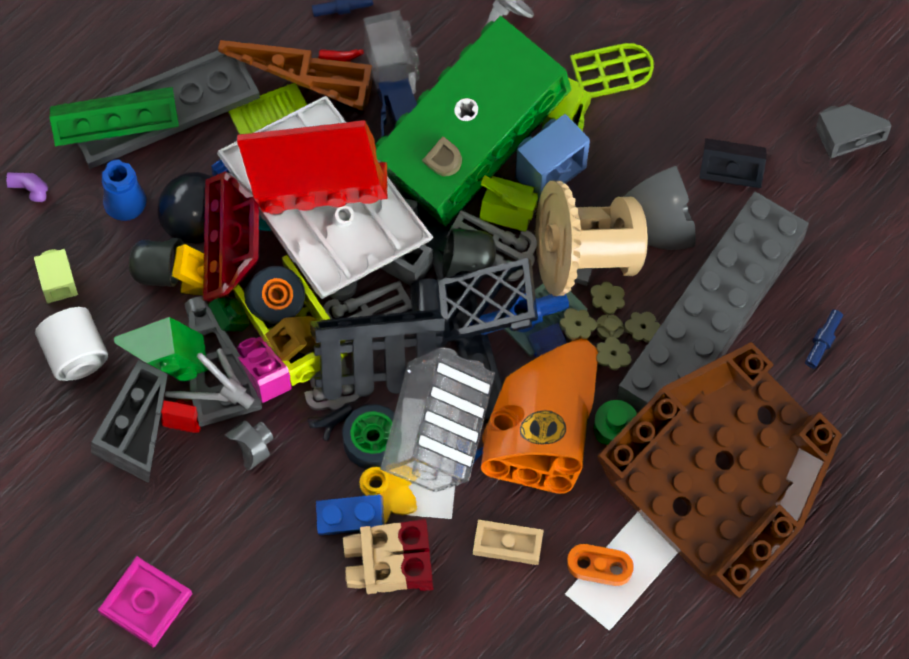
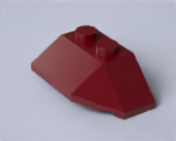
[203,172,259,302]

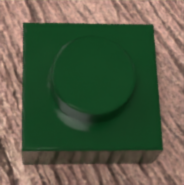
[208,298,250,332]

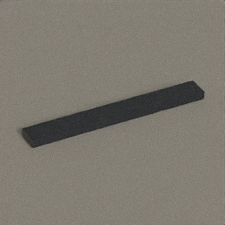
[417,203,502,425]

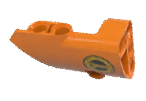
[481,338,598,494]

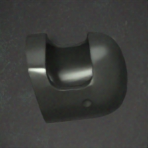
[442,228,496,277]
[129,238,183,287]

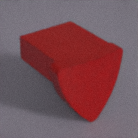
[161,398,201,433]

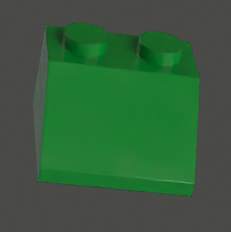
[114,317,208,381]

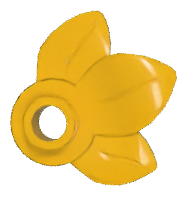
[359,465,417,524]

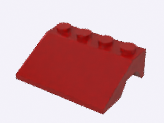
[237,120,388,214]

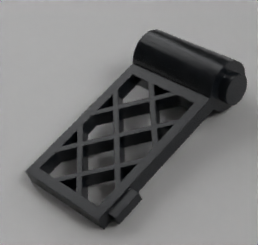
[410,258,538,352]

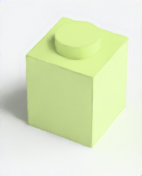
[34,249,78,303]

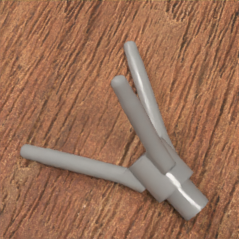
[165,348,255,410]

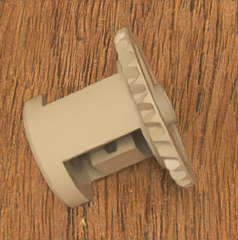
[535,181,648,296]

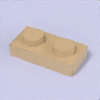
[473,520,544,565]

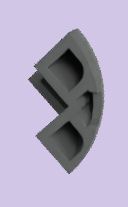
[624,166,696,250]

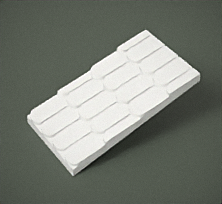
[217,96,433,299]

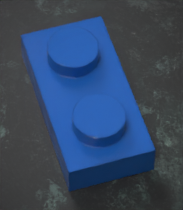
[316,494,385,536]

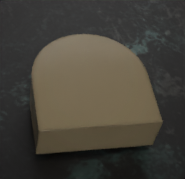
[422,136,462,176]

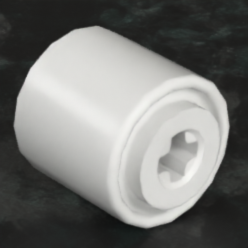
[35,307,108,381]

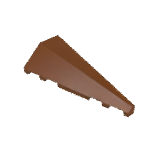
[218,40,373,110]

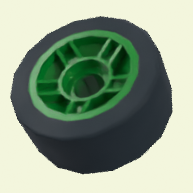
[342,404,404,469]

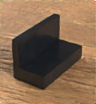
[699,138,767,188]

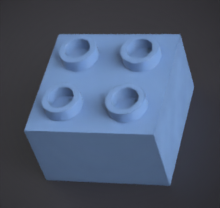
[515,114,590,202]

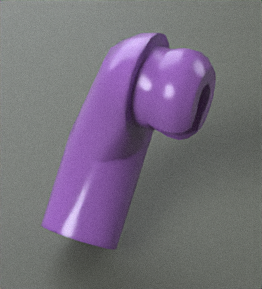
[7,172,48,202]

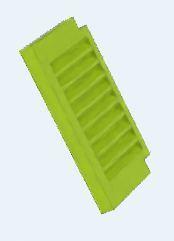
[228,83,307,135]

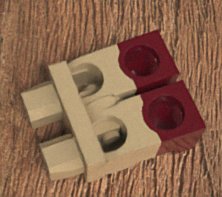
[343,519,433,594]

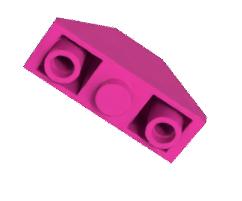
[236,337,292,403]

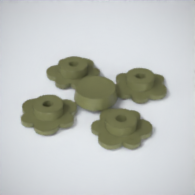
[560,282,661,371]

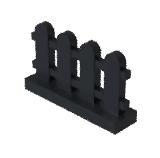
[310,309,444,400]

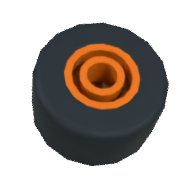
[244,266,305,326]

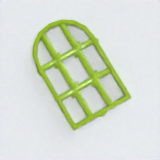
[570,43,654,98]

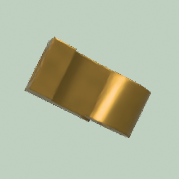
[265,316,319,361]

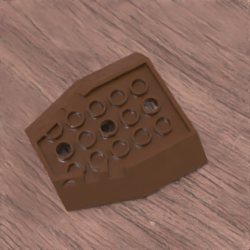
[597,342,842,599]

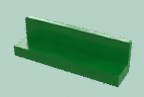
[49,87,179,146]

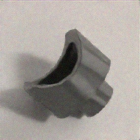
[223,420,274,470]

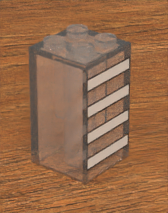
[381,348,495,493]

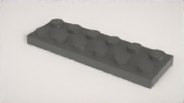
[77,50,260,169]

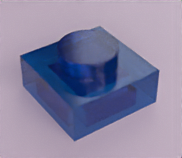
[527,323,567,358]

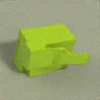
[542,78,591,131]
[479,175,538,232]

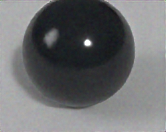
[157,172,212,243]

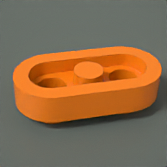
[567,544,634,586]

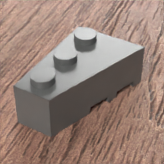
[91,360,168,483]

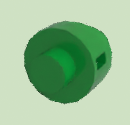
[593,400,637,445]

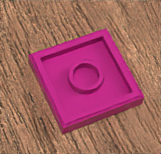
[98,556,192,648]

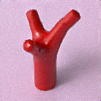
[319,49,364,62]

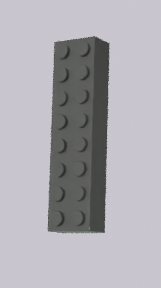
[617,191,809,412]

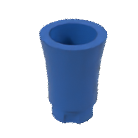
[102,159,147,221]

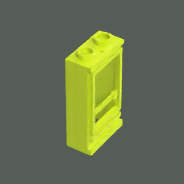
[233,255,348,386]

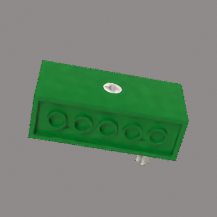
[375,15,571,227]

